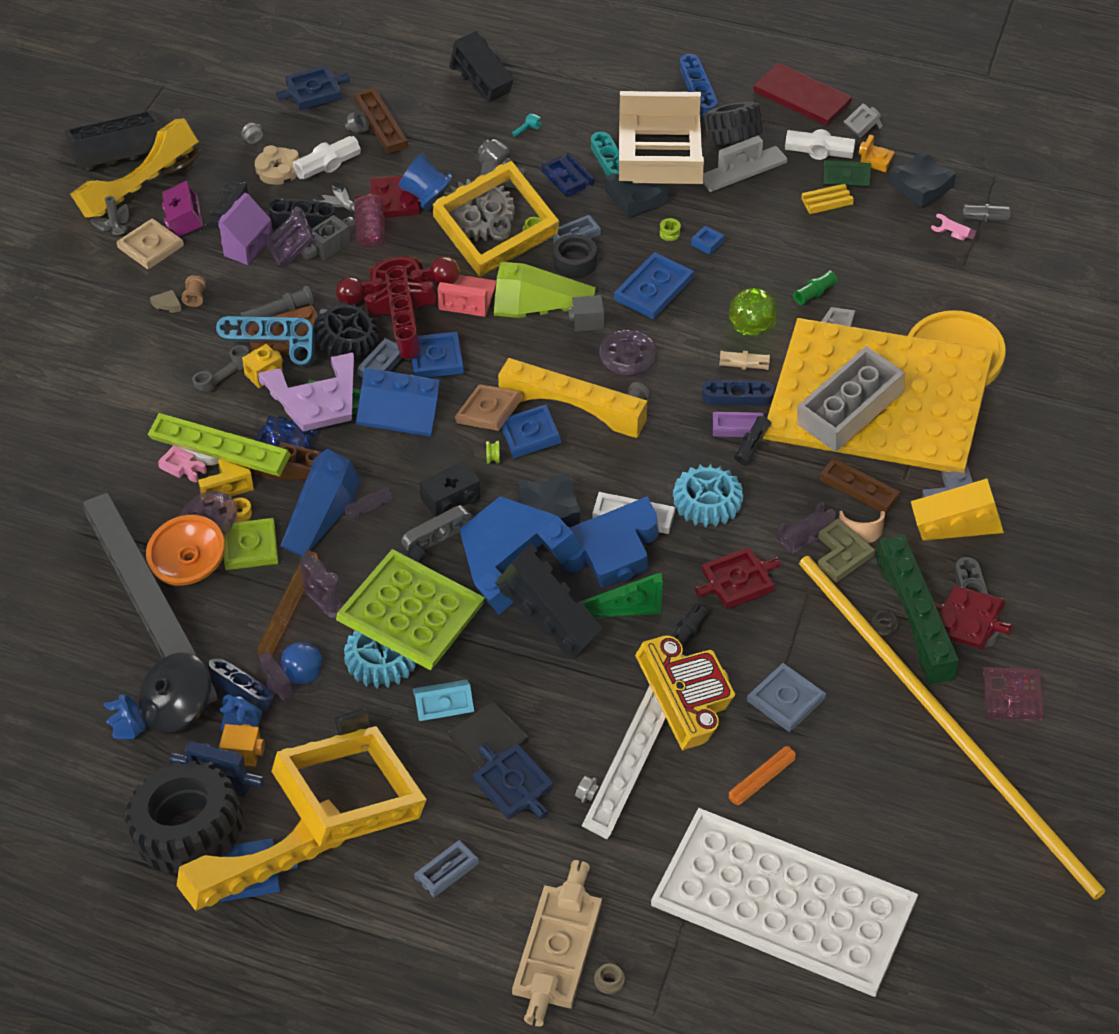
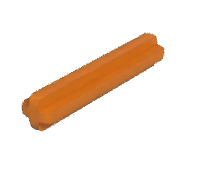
[729,746,796,806]

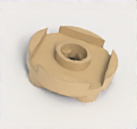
[255,145,299,185]

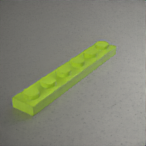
[148,413,291,477]

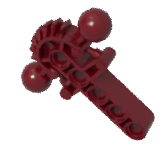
[336,254,460,359]

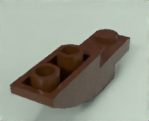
[227,442,322,480]

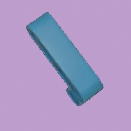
[216,316,315,368]

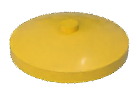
[908,311,1005,387]

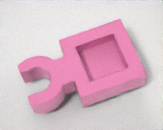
[158,446,207,482]

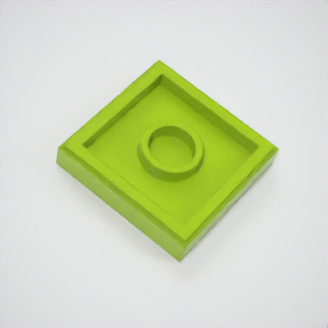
[222,518,278,570]

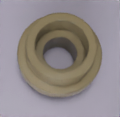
[594,963,625,994]

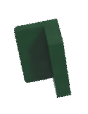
[823,161,871,186]

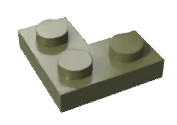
[818,519,875,583]

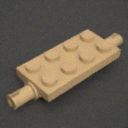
[512,860,602,1026]

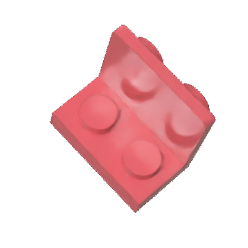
[437,275,496,317]

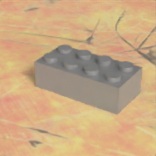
[797,346,905,452]

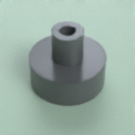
[345,110,369,135]

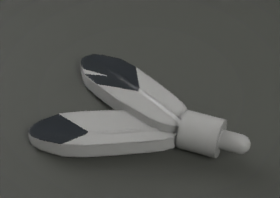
[313,183,358,211]

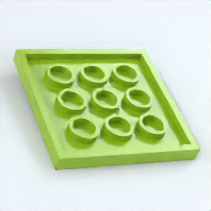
[336,549,485,670]

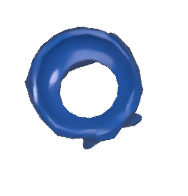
[104,694,146,739]
[220,694,262,730]

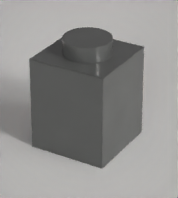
[568,295,604,331]

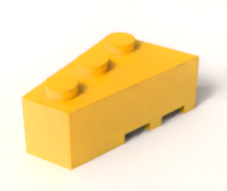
[911,479,1004,541]

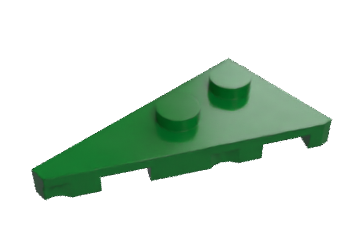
[581,573,663,618]

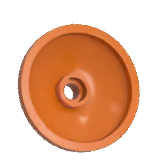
[146,515,225,586]

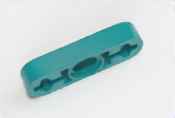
[591,132,619,176]

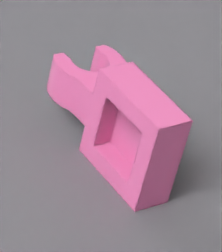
[931,214,976,241]

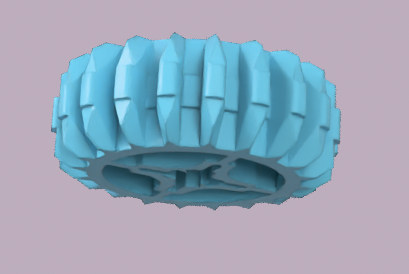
[673,464,743,528]
[344,630,416,688]

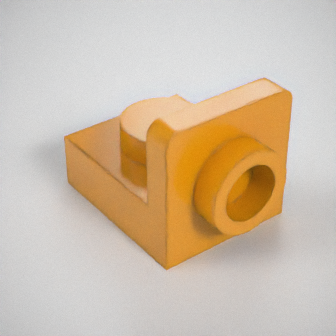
[859,135,895,172]

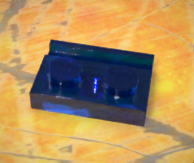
[542,153,594,197]

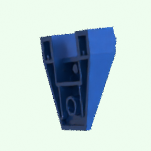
[459,496,582,615]

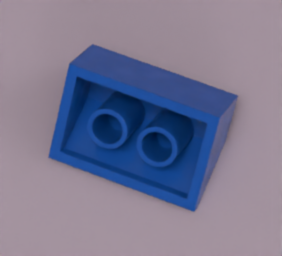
[356,368,439,437]

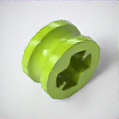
[660,218,681,241]
[486,441,500,464]

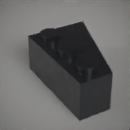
[449,31,514,102]

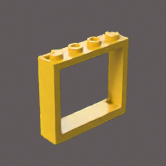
[433,161,559,277]
[271,726,426,847]

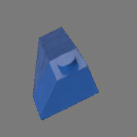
[280,448,361,558]

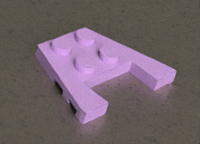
[259,353,354,431]

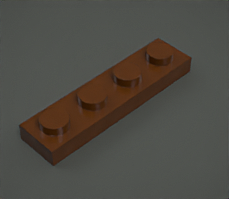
[354,88,408,154]

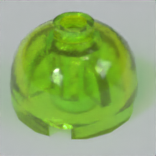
[728,287,777,335]

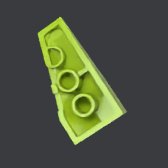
[494,262,596,318]

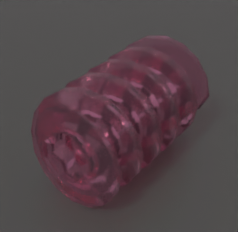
[354,194,385,248]

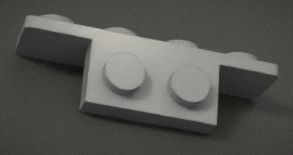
[703,136,787,192]

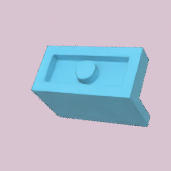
[413,680,474,721]

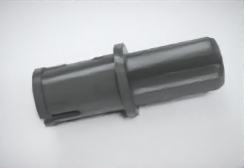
[963,204,1011,222]

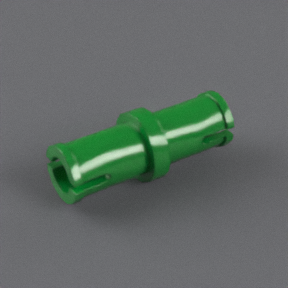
[793,271,838,305]

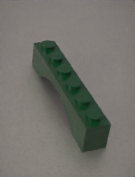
[876,535,959,685]

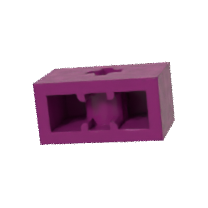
[162,181,203,237]

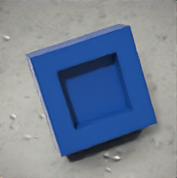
[691,226,724,255]

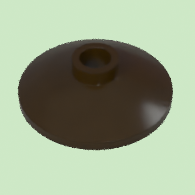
[161,147,202,175]

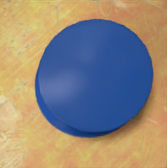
[398,153,452,211]

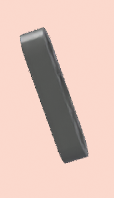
[401,505,473,552]

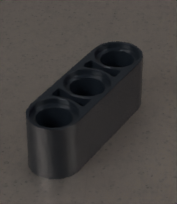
[268,199,336,232]

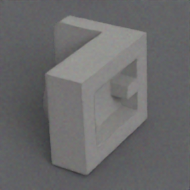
[844,103,883,138]

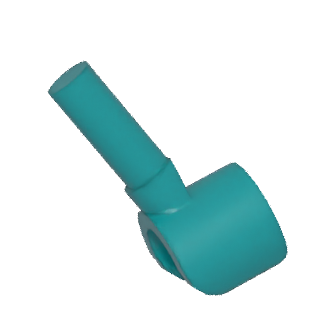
[512,114,542,137]

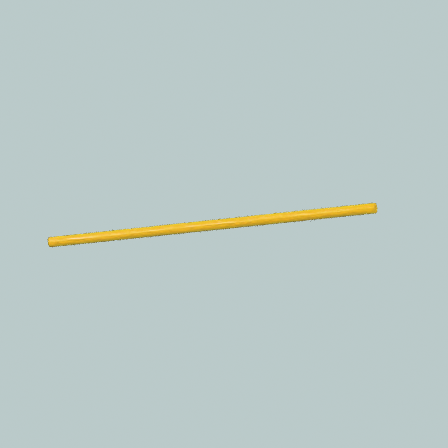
[799,556,1106,900]

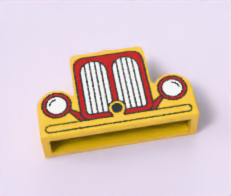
[635,636,735,751]

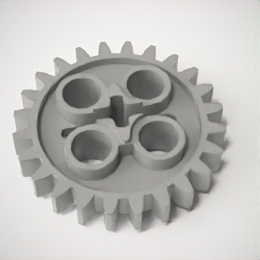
[444,179,515,242]

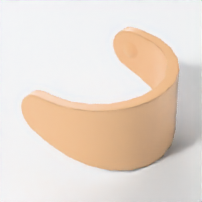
[839,510,885,543]

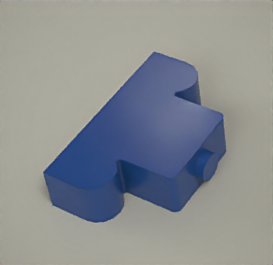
[560,497,659,588]

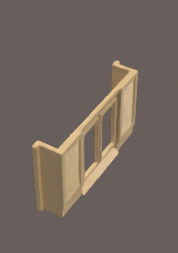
[619,91,704,184]

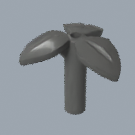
[91,196,130,235]

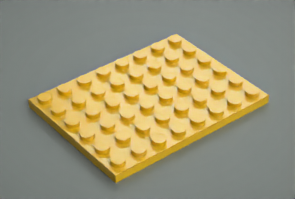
[763,318,993,473]

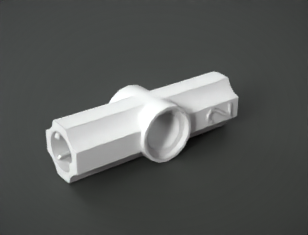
[785,129,855,160]
[293,136,361,179]

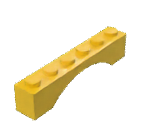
[70,118,199,218]
[498,358,647,438]
[177,799,345,911]

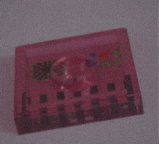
[982,667,1044,720]

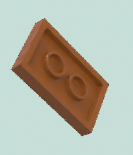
[248,305,320,357]

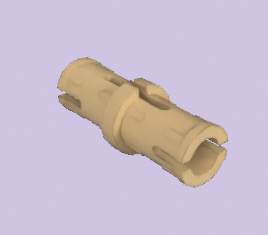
[719,351,770,370]

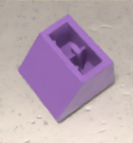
[218,193,273,265]

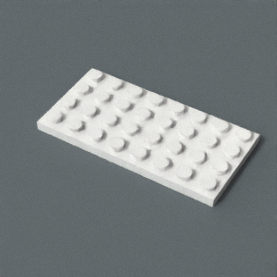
[651,808,918,997]

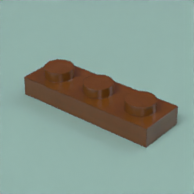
[819,458,900,514]

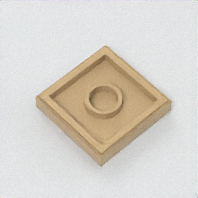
[117,218,184,270]

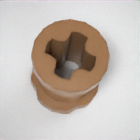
[181,275,206,307]

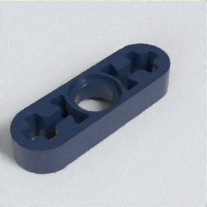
[702,380,775,406]
[207,659,274,711]

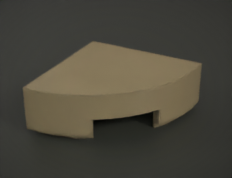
[150,290,182,313]

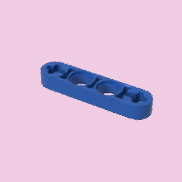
[680,54,718,116]

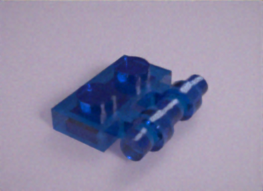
[255,416,317,449]

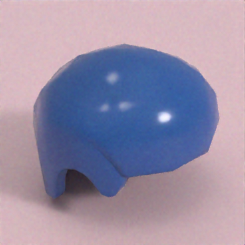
[281,642,322,684]

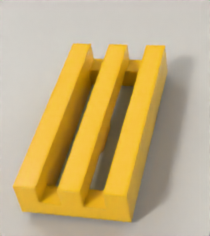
[801,184,854,214]

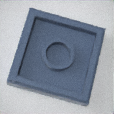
[747,663,826,732]

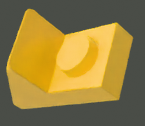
[198,459,254,504]

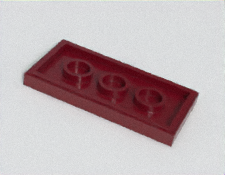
[753,63,852,126]

